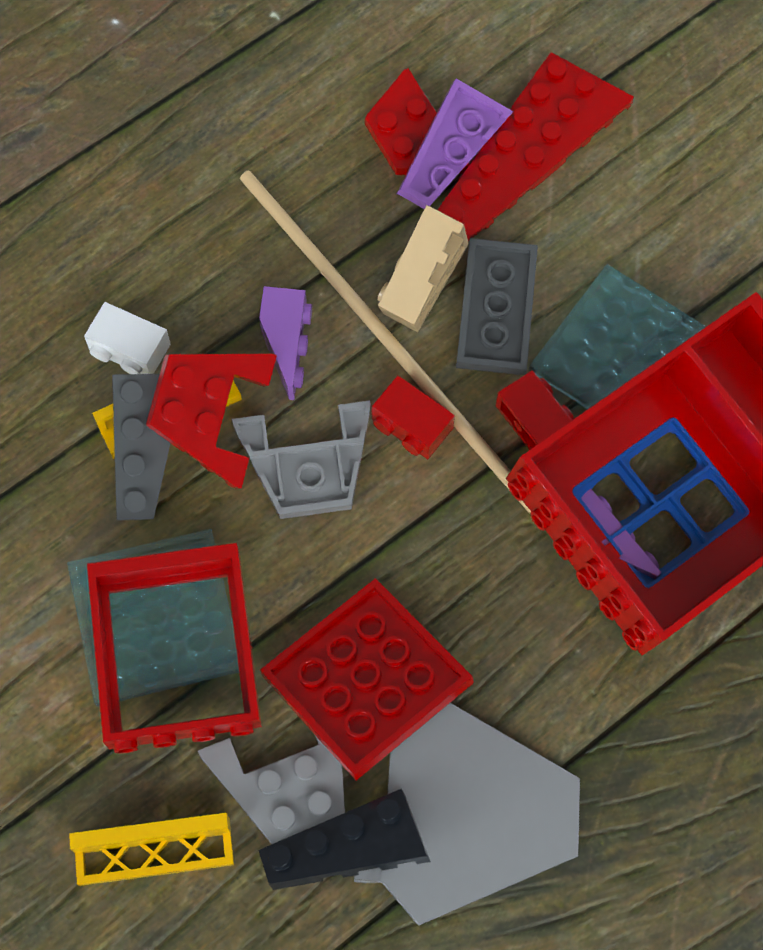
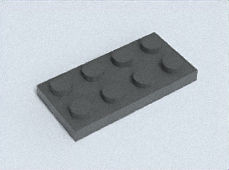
[456,238,538,375]

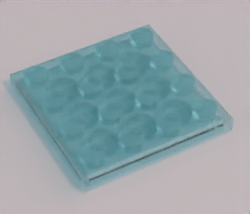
[529,264,706,409]
[67,529,239,707]

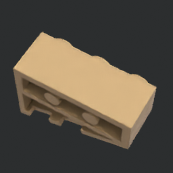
[377,205,469,332]

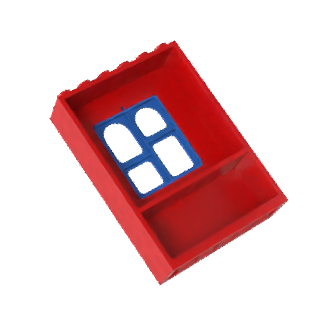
[506,292,763,655]

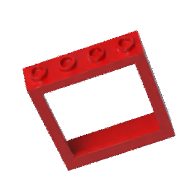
[87,543,262,753]

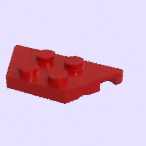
[365,68,470,175]

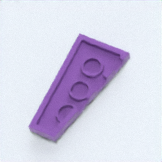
[397,78,513,209]

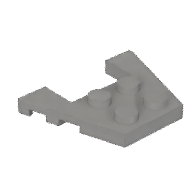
[232,400,371,519]
[198,734,345,844]

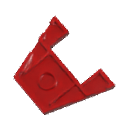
[146,353,277,489]

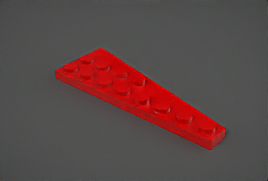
[437,52,634,241]

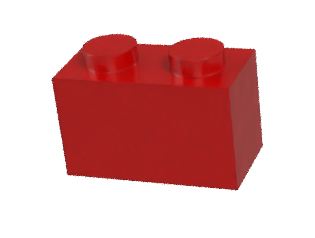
[495,370,574,450]
[372,375,455,460]

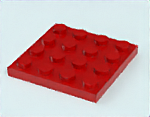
[260,578,474,781]

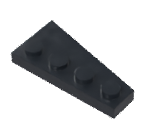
[258,788,431,890]

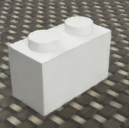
[84,302,171,374]

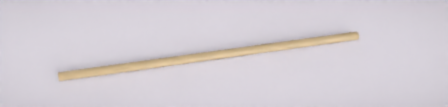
[240,171,531,514]

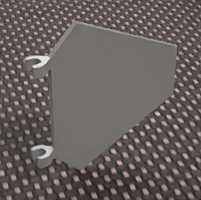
[354,703,580,926]

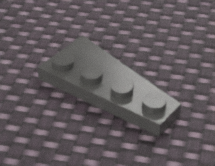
[112,374,170,520]

